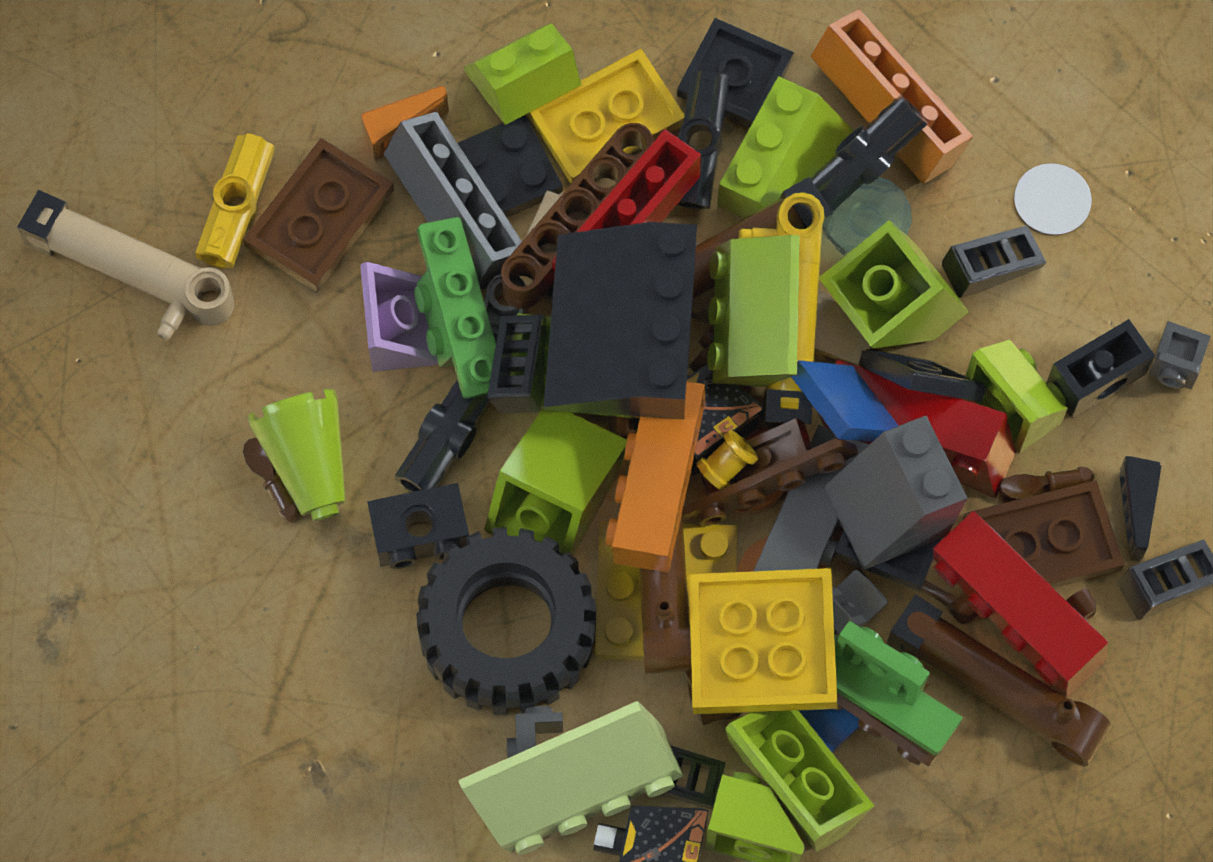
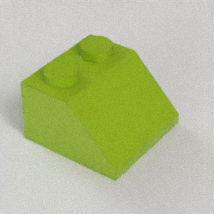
[464,23,581,125]
[966,340,1067,454]
[705,772,805,862]

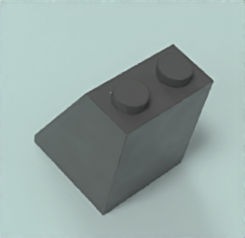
[824,416,968,570]

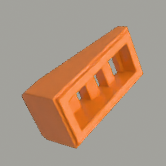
[361,86,449,160]

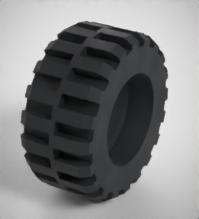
[416,527,596,715]

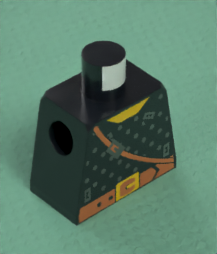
[687,364,764,476]
[593,806,709,862]

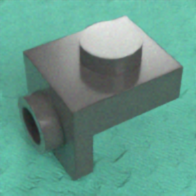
[1148,321,1211,390]
[832,570,888,635]
[507,706,563,758]

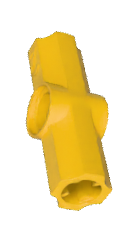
[195,133,275,270]

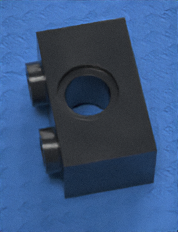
[1046,319,1155,419]
[367,483,469,569]

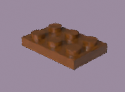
[243,138,394,292]
[963,480,1124,588]

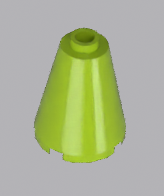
[247,389,346,521]

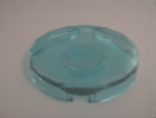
[824,177,912,256]

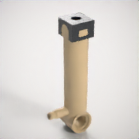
[17,189,234,340]

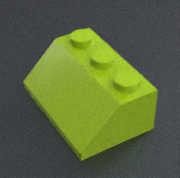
[717,76,854,219]
[707,235,800,387]
[725,710,874,853]

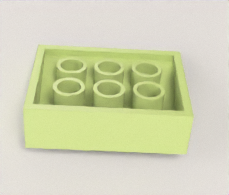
[458,701,683,855]

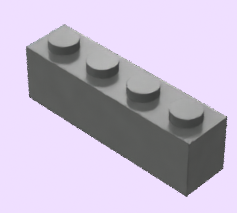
[384,112,522,290]
[754,425,869,571]

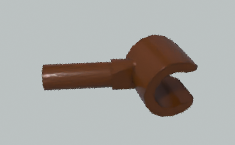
[921,580,979,624]
[1066,588,1097,621]

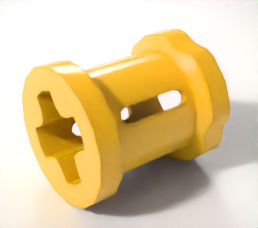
[696,430,758,490]

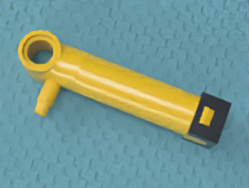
[739,192,825,424]

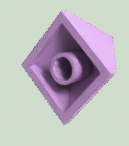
[360,262,439,372]

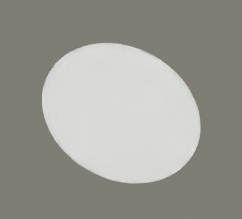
[1014,163,1092,235]

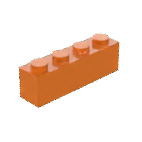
[810,9,973,184]
[605,381,706,573]

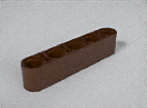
[501,123,654,309]

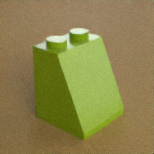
[819,220,969,349]
[484,408,627,556]

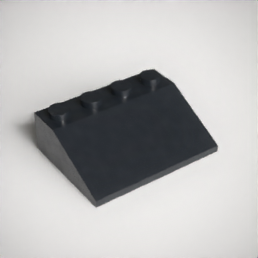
[544,222,697,419]

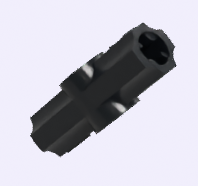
[677,70,730,210]
[810,94,928,212]
[395,379,491,492]

